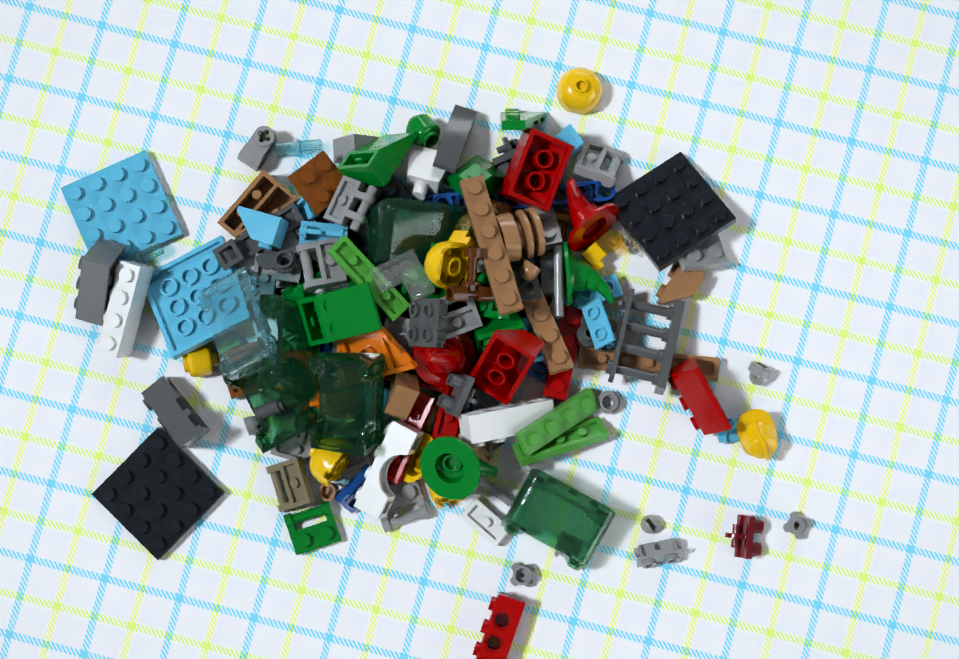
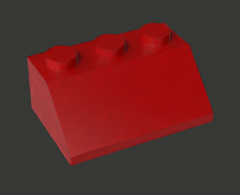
[498,128,574,212]
[470,329,545,405]
[668,357,732,435]

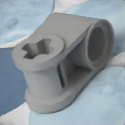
[237,126,277,172]

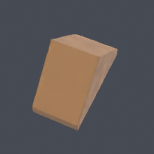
[383,371,420,420]

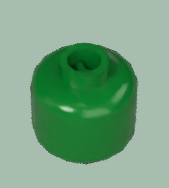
[406,114,440,148]

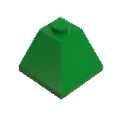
[444,154,505,197]

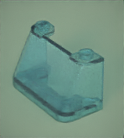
[198,266,286,381]

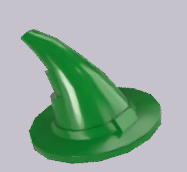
[563,241,614,306]
[420,436,498,500]

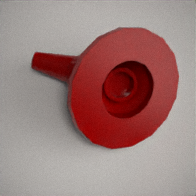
[566,178,619,252]
[412,332,475,387]

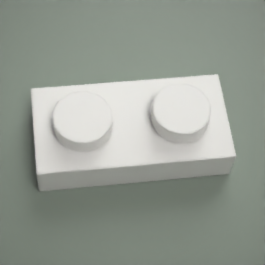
[460,498,511,547]

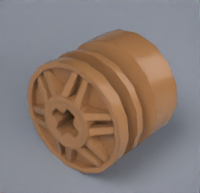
[495,207,545,263]

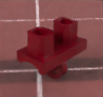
[725,514,764,559]

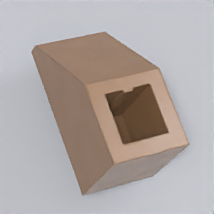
[655,263,706,305]

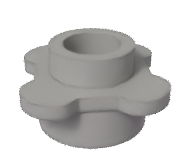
[783,511,811,539]
[510,563,535,587]

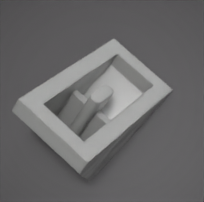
[333,134,379,163]

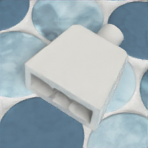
[405,144,450,201]

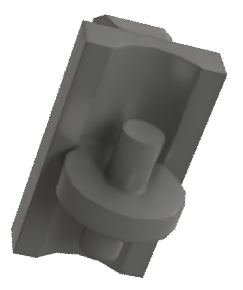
[492,137,518,175]
[437,373,479,418]

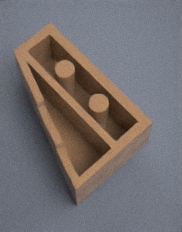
[217,170,299,239]

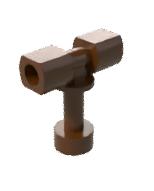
[445,246,494,301]

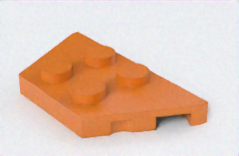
[333,326,418,388]

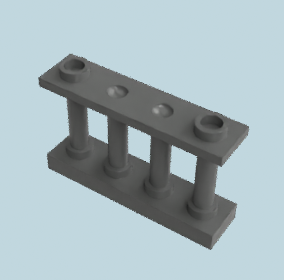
[605,288,685,395]

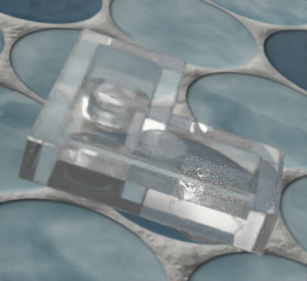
[369,249,435,303]

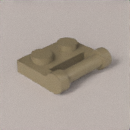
[266,456,315,512]

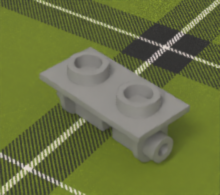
[633,538,684,569]

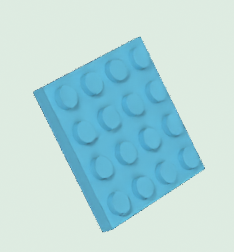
[60,150,184,265]
[147,235,258,360]

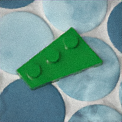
[500,108,546,130]

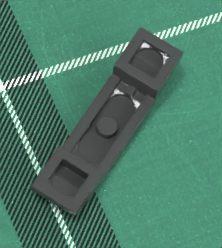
[212,202,305,271]

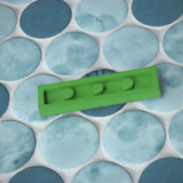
[326,235,410,322]
[515,388,600,455]
[512,417,609,467]

